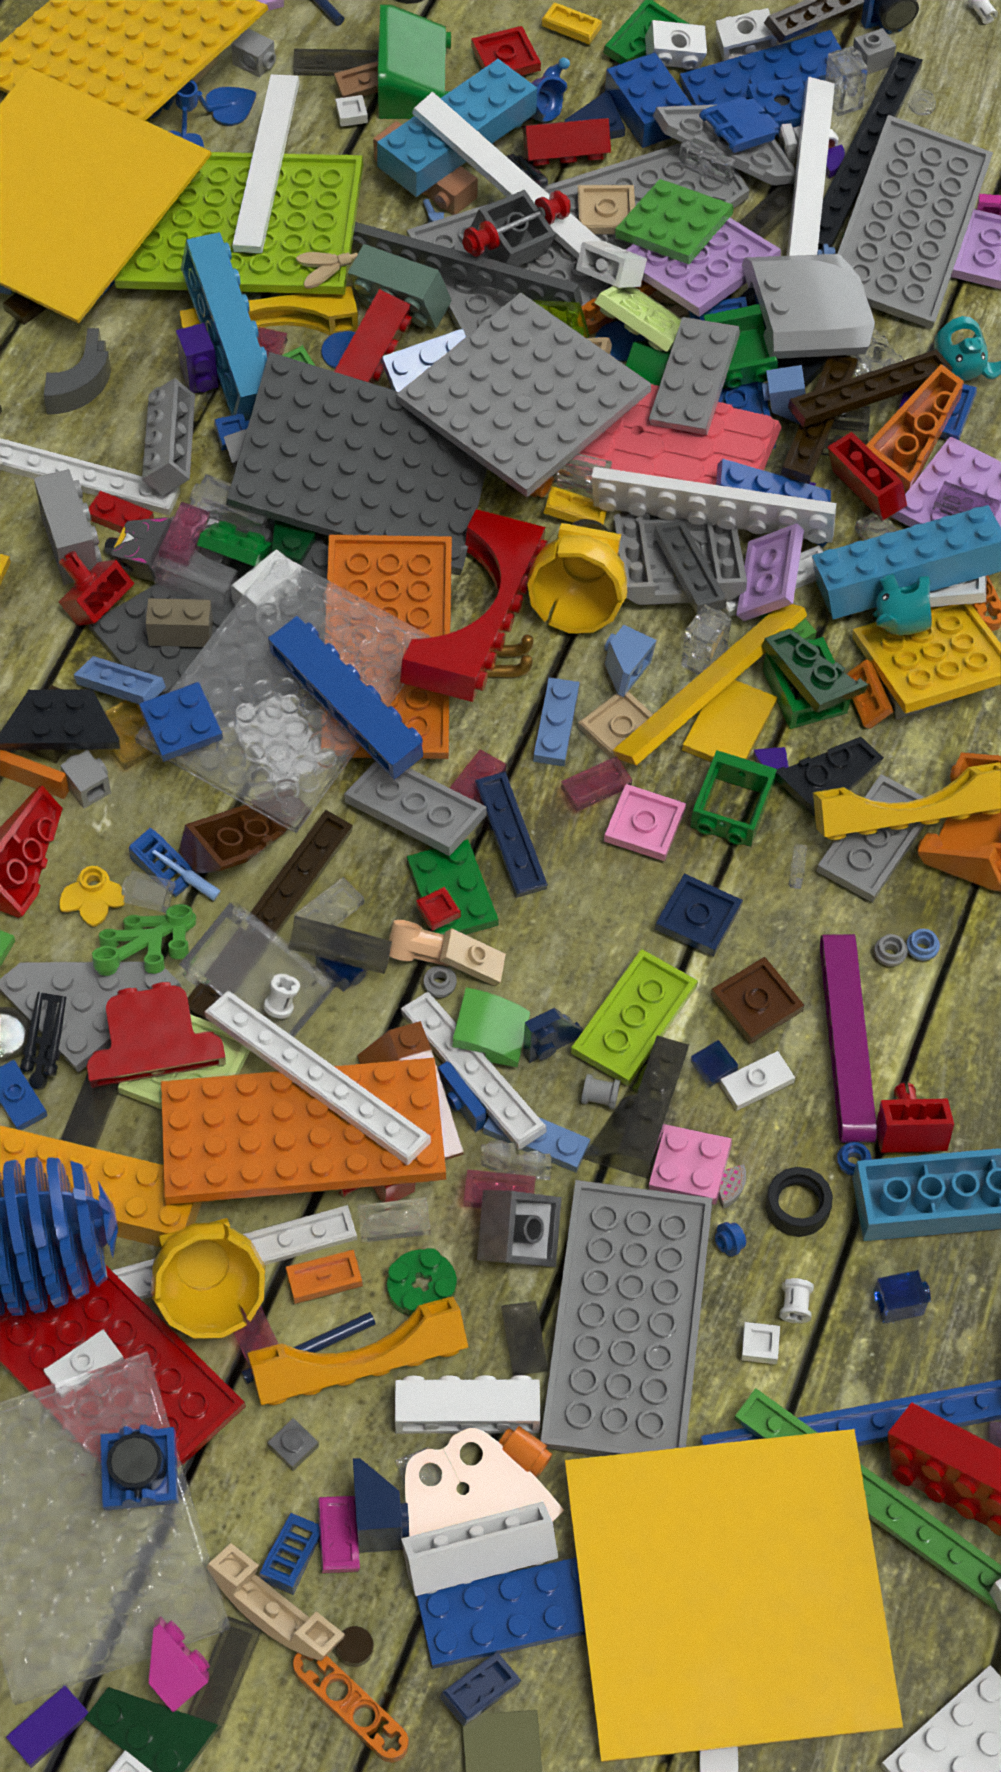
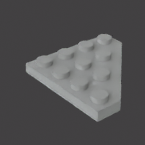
[653,105,796,185]
[0,962,182,1073]

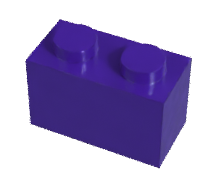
[176,323,218,394]

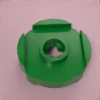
[387,1248,457,1315]

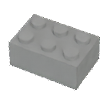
[34,469,102,585]

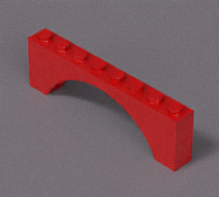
[400,509,548,702]

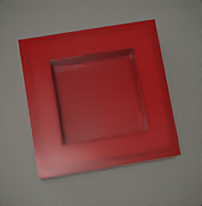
[416,887,461,931]

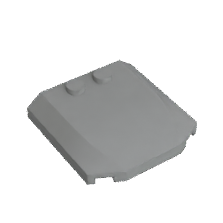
[742,254,875,359]
[613,513,747,605]

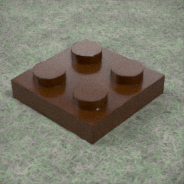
[711,957,805,1044]

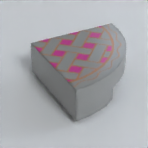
[718,1164,746,1209]

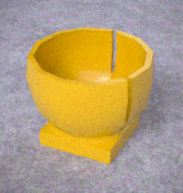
[527,523,627,633]
[151,1218,265,1339]

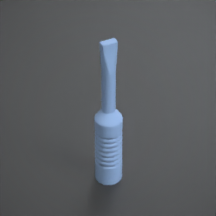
[152,850,221,901]

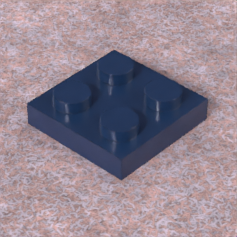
[655,873,743,957]

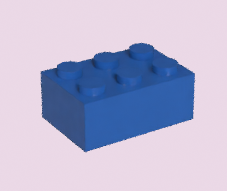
[605,53,692,148]

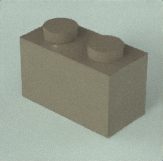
[146,598,213,647]

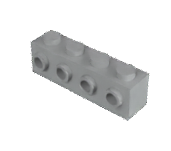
[142,378,195,496]

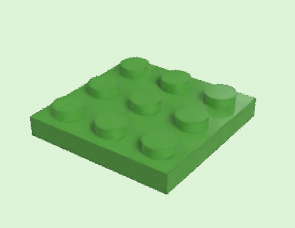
[615,179,733,264]

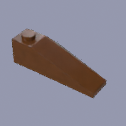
[179,790,309,873]

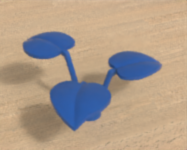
[149,80,256,148]

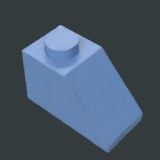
[762,365,806,424]
[604,625,657,697]

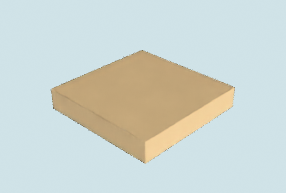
[577,185,635,234]
[578,692,653,767]

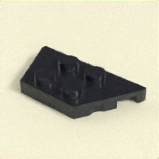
[0,689,120,750]

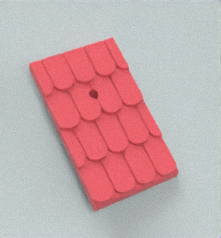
[563,384,782,485]

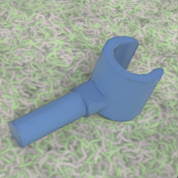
[423,199,444,223]

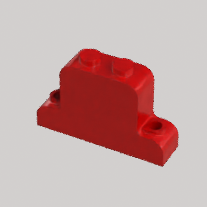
[87,982,226,1088]

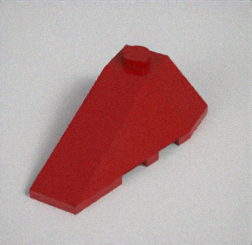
[0,785,63,918]

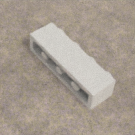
[395,1375,540,1434]
[401,1502,558,1596]

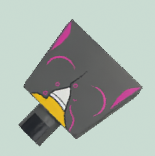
[105,517,183,583]

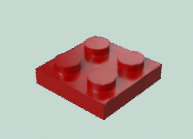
[471,26,541,76]

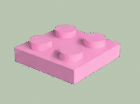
[604,784,686,861]
[649,1125,732,1205]

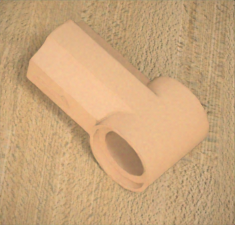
[386,920,449,967]

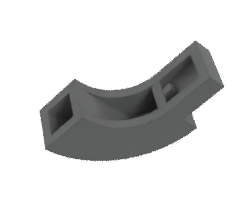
[44,328,111,414]

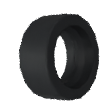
[765,1167,833,1237]

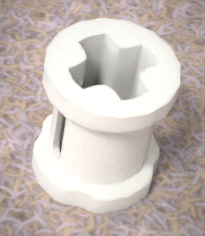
[263,974,300,1019]
[779,1278,814,1323]

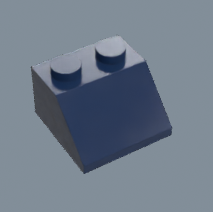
[353,1458,410,1553]

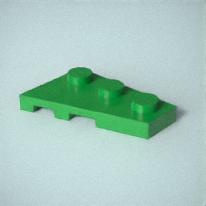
[603,0,689,64]

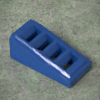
[128,828,198,897]
[259,1513,320,1595]

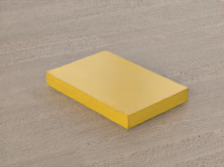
[682,680,778,762]

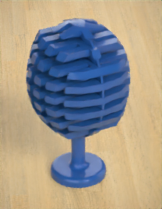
[0,1157,118,1316]

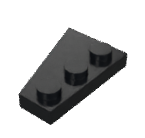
[775,737,884,817]

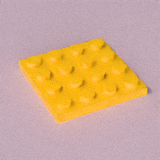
[852,604,1001,714]

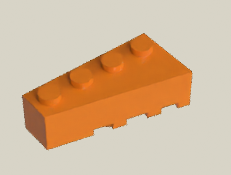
[866,364,964,494]

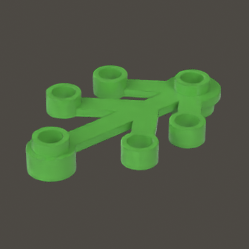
[92,904,197,976]

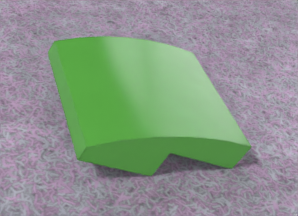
[452,987,530,1067]

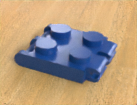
[699,97,780,153]

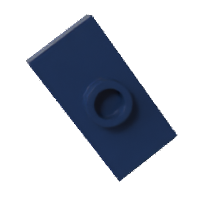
[439,1652,521,1727]

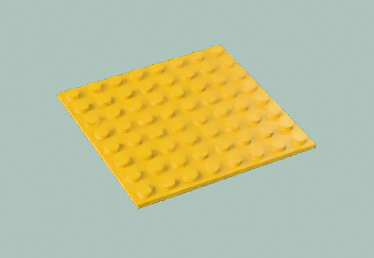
[0,0,269,121]
[0,68,212,324]
[565,1429,903,1762]

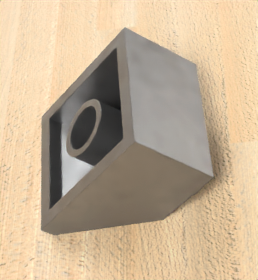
[477,1190,562,1267]

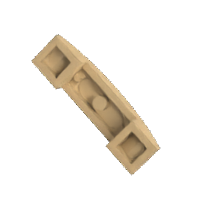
[207,1543,345,1661]

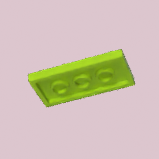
[571,949,698,1086]

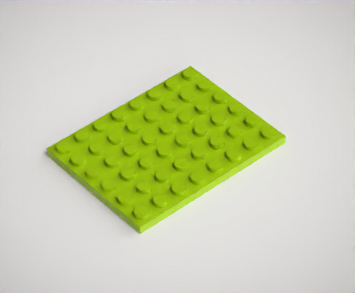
[114,152,364,295]

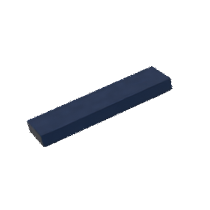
[474,771,548,898]

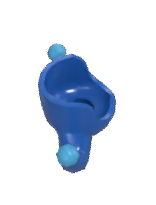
[515,57,570,128]

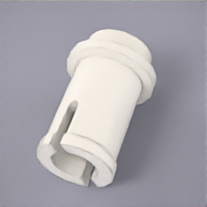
[968,0,998,24]

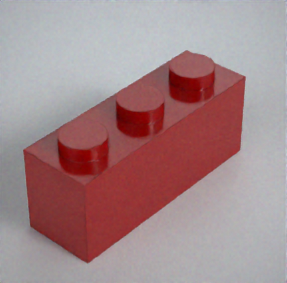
[522,118,611,166]
[827,432,907,521]

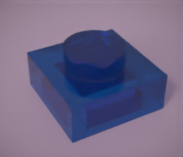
[691,1040,738,1087]

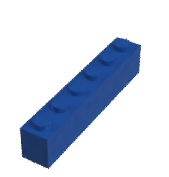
[268,616,423,780]

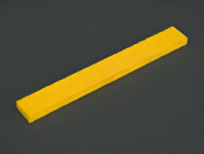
[612,604,807,765]

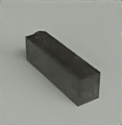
[583,1035,689,1179]

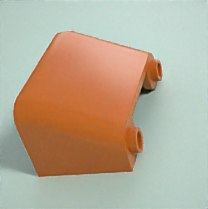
[918,752,1001,891]

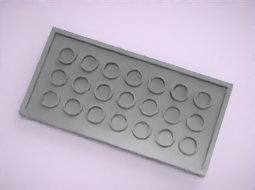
[837,115,993,329]
[541,1180,713,1456]

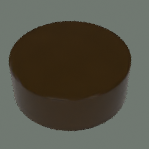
[336,1626,374,1667]

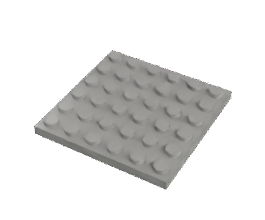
[396,292,651,497]

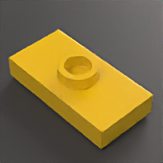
[542,2,602,45]
[543,486,607,530]

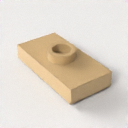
[440,928,506,986]

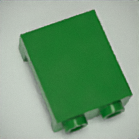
[704,304,778,389]

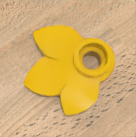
[59,866,125,927]

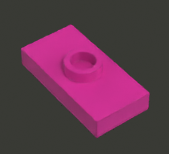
[318,1496,360,1573]

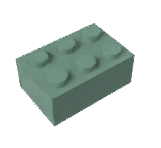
[348,244,452,329]

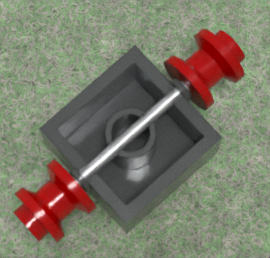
[462,189,571,266]

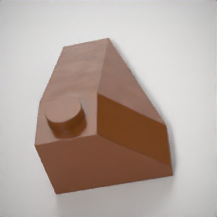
[357,1021,463,1160]

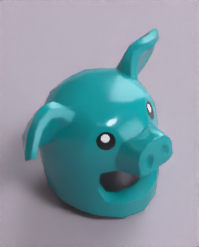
[934,316,1001,382]
[873,573,932,636]

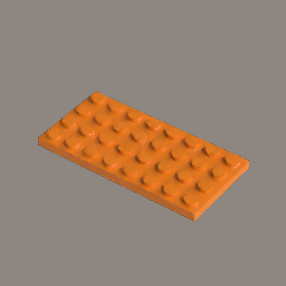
[321,535,452,759]
[161,1058,446,1205]

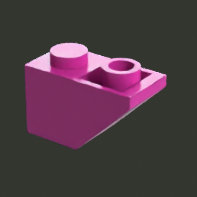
[148,1616,210,1712]

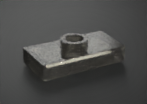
[501,1301,548,1376]

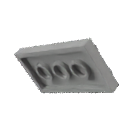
[649,317,740,435]
[344,761,487,856]
[816,774,925,903]

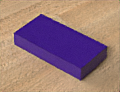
[6,1685,89,1768]

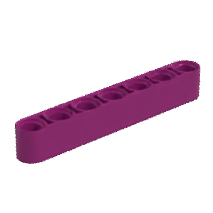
[820,934,877,1143]

